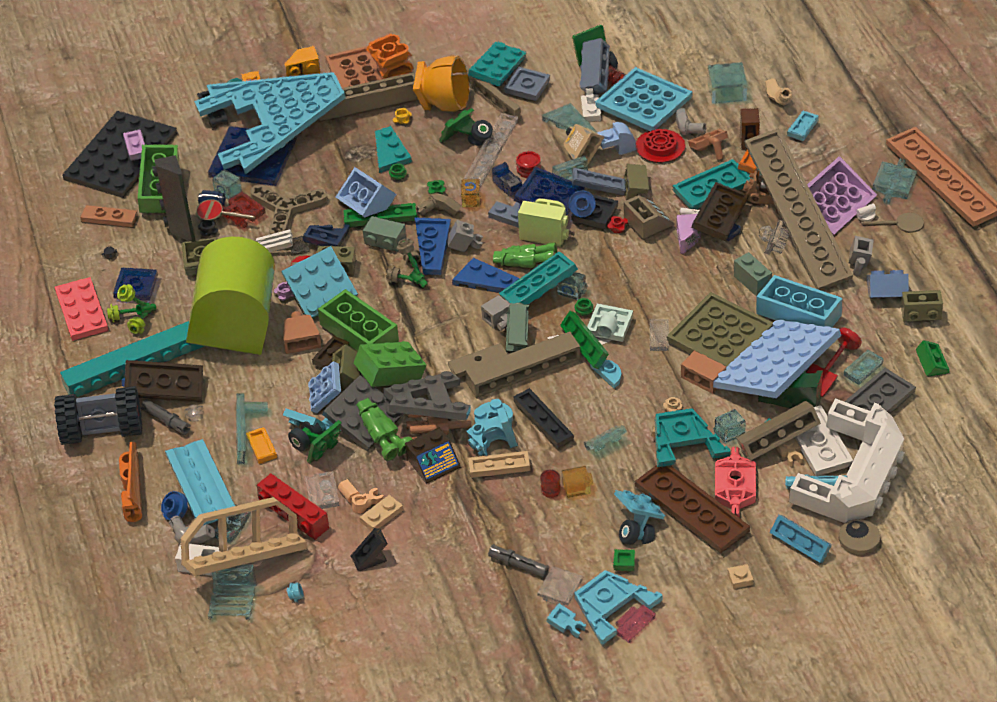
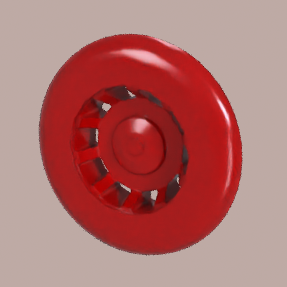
[636,129,685,163]

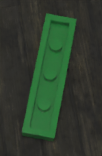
[343,203,417,227]
[560,311,609,369]

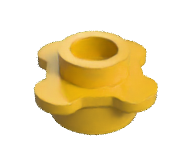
[393,108,412,124]

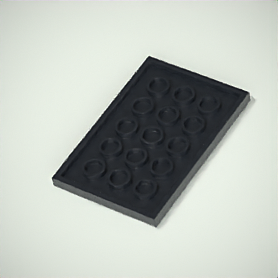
[62,110,177,198]

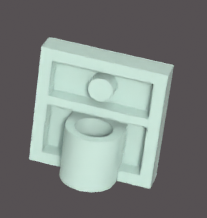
[587,304,633,342]

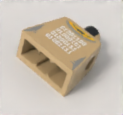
[564,124,604,166]

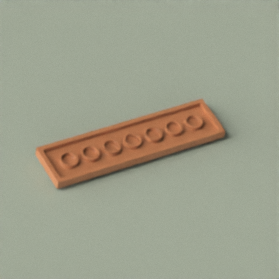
[886,127,997,227]

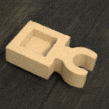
[776,438,803,467]

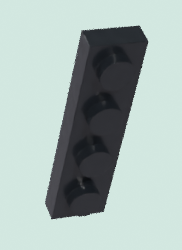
[513,388,574,449]

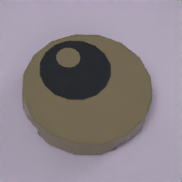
[839,519,881,555]

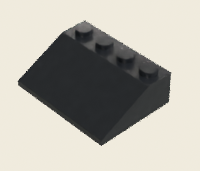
[152,155,196,242]

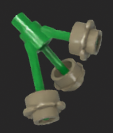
[386,238,428,288]

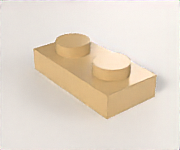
[360,495,403,531]

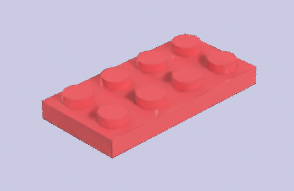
[55,277,109,341]

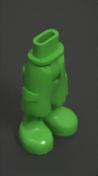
[493,242,557,268]
[356,398,412,461]

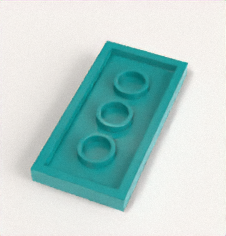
[468,41,526,87]
[673,159,751,210]
[499,251,578,305]

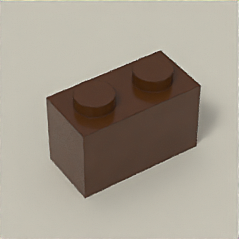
[740,108,760,150]

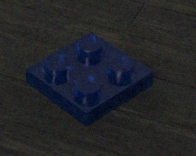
[113,267,158,301]

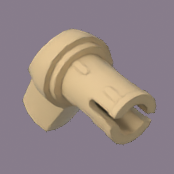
[765,78,792,105]

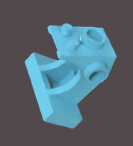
[467,407,518,456]

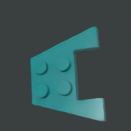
[654,408,731,467]

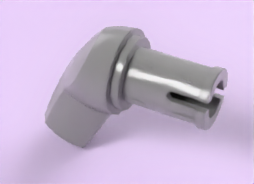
[676,108,707,136]
[169,516,215,544]

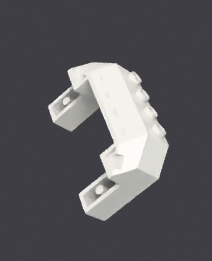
[789,399,905,523]

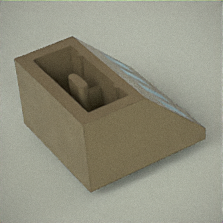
[623,195,674,239]

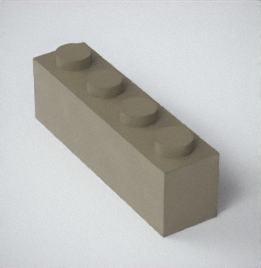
[736,401,821,460]

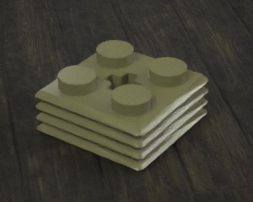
[181,238,218,276]

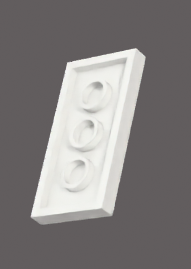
[795,405,853,476]

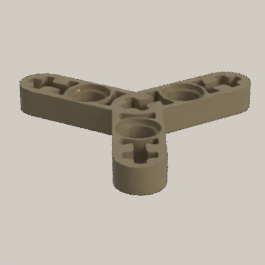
[250,185,328,235]

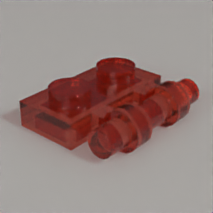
[222,191,266,228]

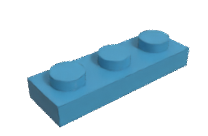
[769,515,832,563]

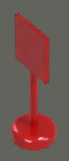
[806,328,862,397]

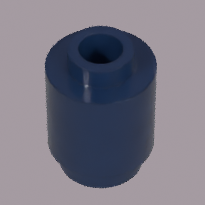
[198,190,226,207]

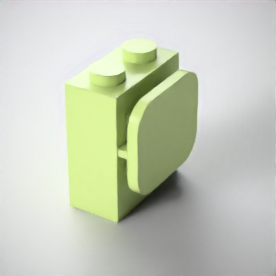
[518,198,569,247]

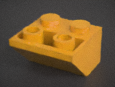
[285,46,321,77]

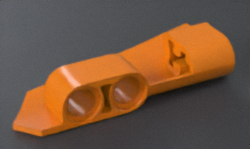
[119,442,142,522]

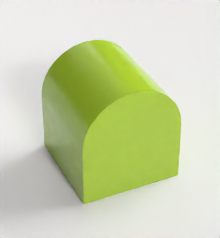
[186,237,275,355]

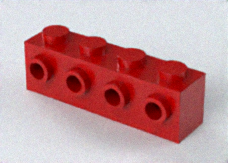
[256,473,329,540]

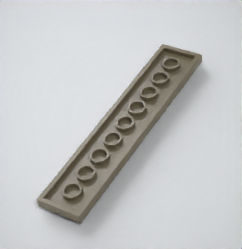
[745,128,853,290]

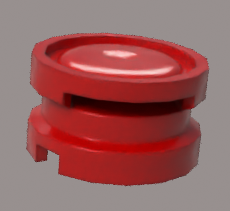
[516,151,541,178]

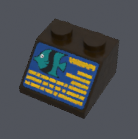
[405,427,461,484]

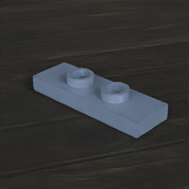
[572,168,626,195]

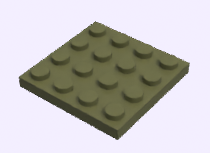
[667,292,773,367]

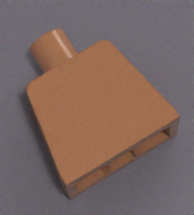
[283,311,321,354]

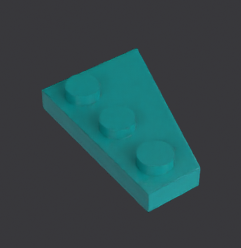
[375,126,412,173]

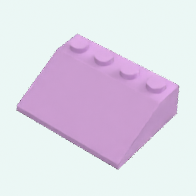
[807,156,877,235]

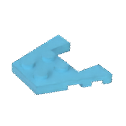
[574,570,663,645]

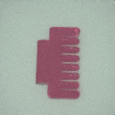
[616,605,656,643]

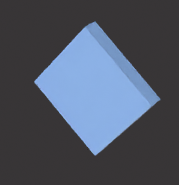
[308,361,341,414]

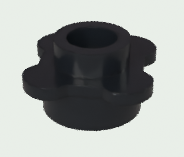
[198,220,218,236]

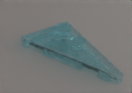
[542,103,597,133]

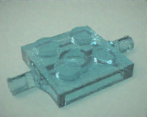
[872,158,917,204]

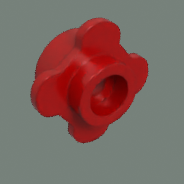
[607,216,628,233]

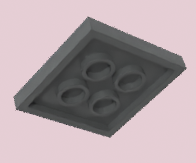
[322,375,404,451]

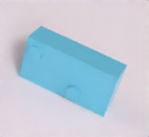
[756,275,843,328]

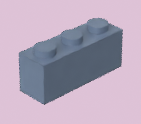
[580,38,610,94]

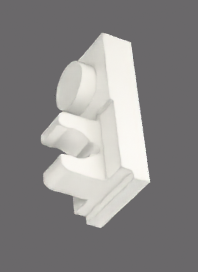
[581,88,601,122]

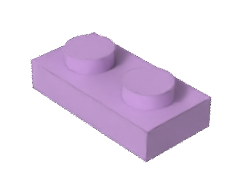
[123,130,145,161]

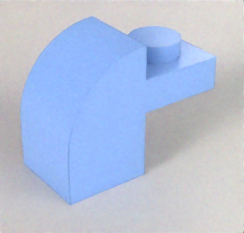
[597,122,636,155]

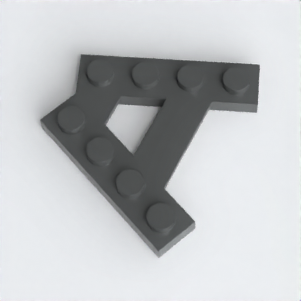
[384,371,471,421]

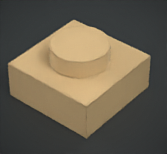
[727,564,753,589]

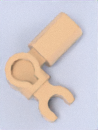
[338,479,384,514]

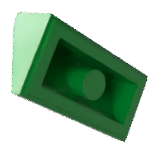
[916,340,950,376]

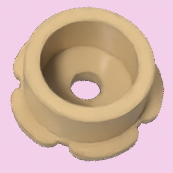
[663,397,683,412]

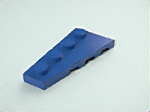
[415,218,451,275]

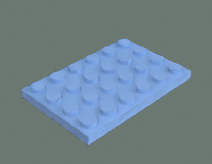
[713,320,841,398]

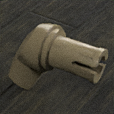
[416,193,462,216]

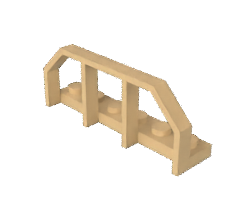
[181,497,307,576]

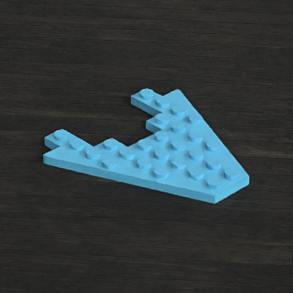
[194,72,346,173]

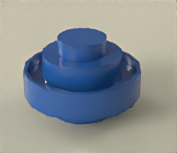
[569,190,596,218]
[161,491,188,520]

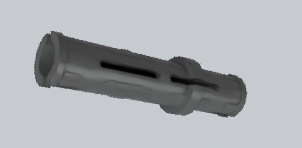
[141,399,191,435]
[488,544,549,578]

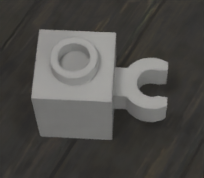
[448,220,483,252]

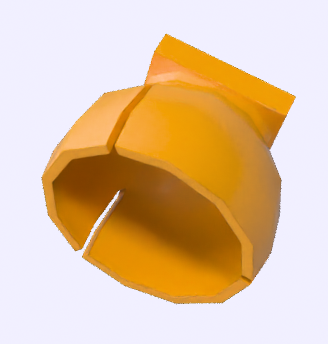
[413,55,469,112]

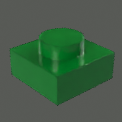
[613,549,635,571]

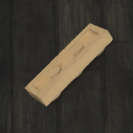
[468,451,530,478]

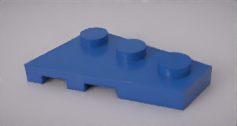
[452,258,519,293]

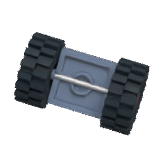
[54,386,143,445]

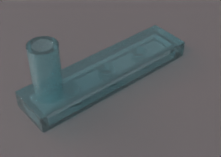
[236,393,268,464]

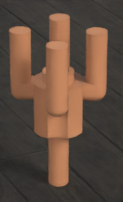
[406,414,471,439]

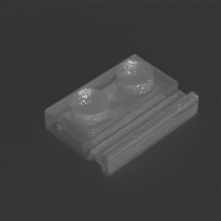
[305,471,340,509]

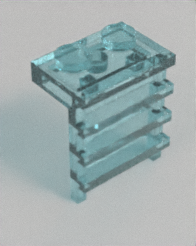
[208,564,257,620]

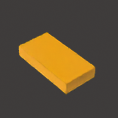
[246,427,277,464]

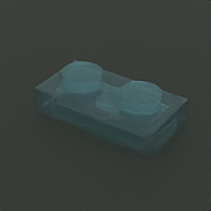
[552,156,588,184]
[843,350,883,385]
[584,425,627,452]

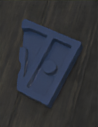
[303,225,350,247]

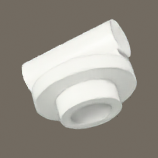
[856,204,876,222]

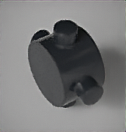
[101,247,118,259]

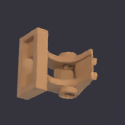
[743,169,778,211]

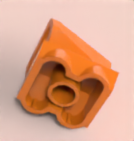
[366,34,414,79]

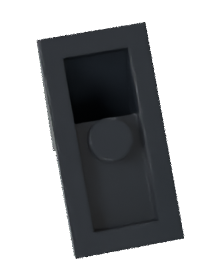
[350,528,388,571]

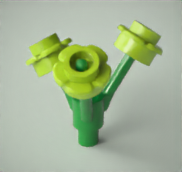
[107,284,156,334]

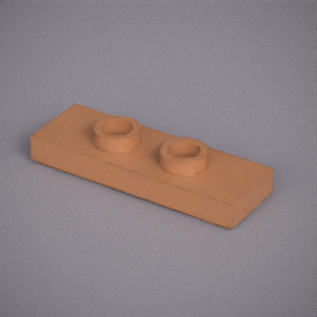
[80,205,138,227]

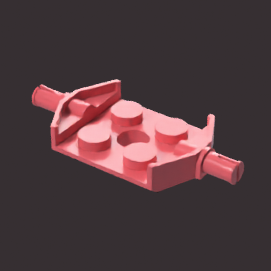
[715,446,756,517]

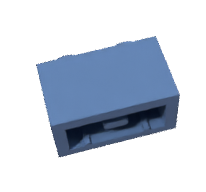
[866,270,909,297]

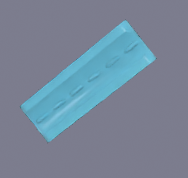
[165,439,235,525]

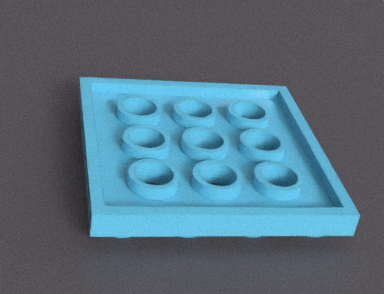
[595,67,693,131]

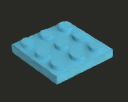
[281,246,358,319]

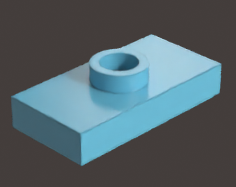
[787,111,819,141]

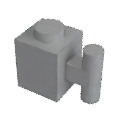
[848,236,874,276]
[481,295,510,331]

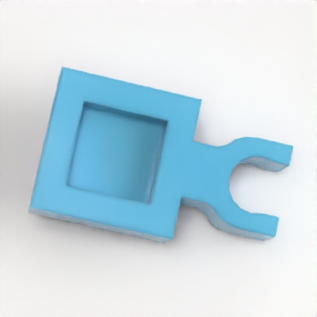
[546,603,586,638]

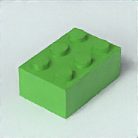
[354,341,427,387]

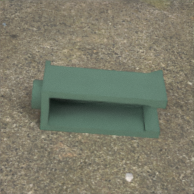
[506,303,529,353]

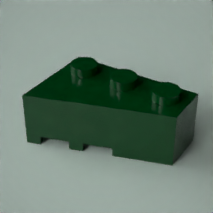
[758,371,823,409]

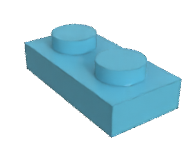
[283,408,326,431]

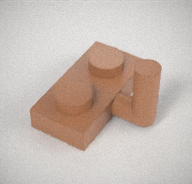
[688,129,728,160]

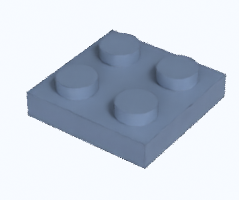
[504,67,550,101]

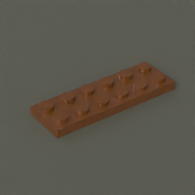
[635,465,750,553]

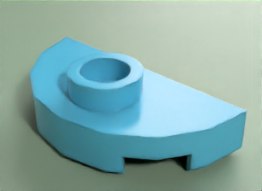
[590,360,621,389]

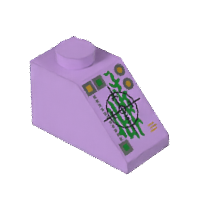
[676,214,700,254]

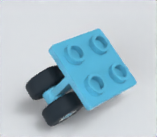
[614,490,665,545]

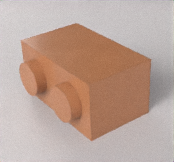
[681,351,726,394]

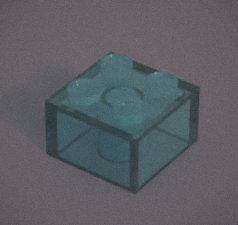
[708,62,747,104]

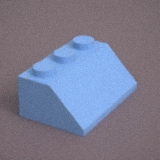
[336,167,396,217]

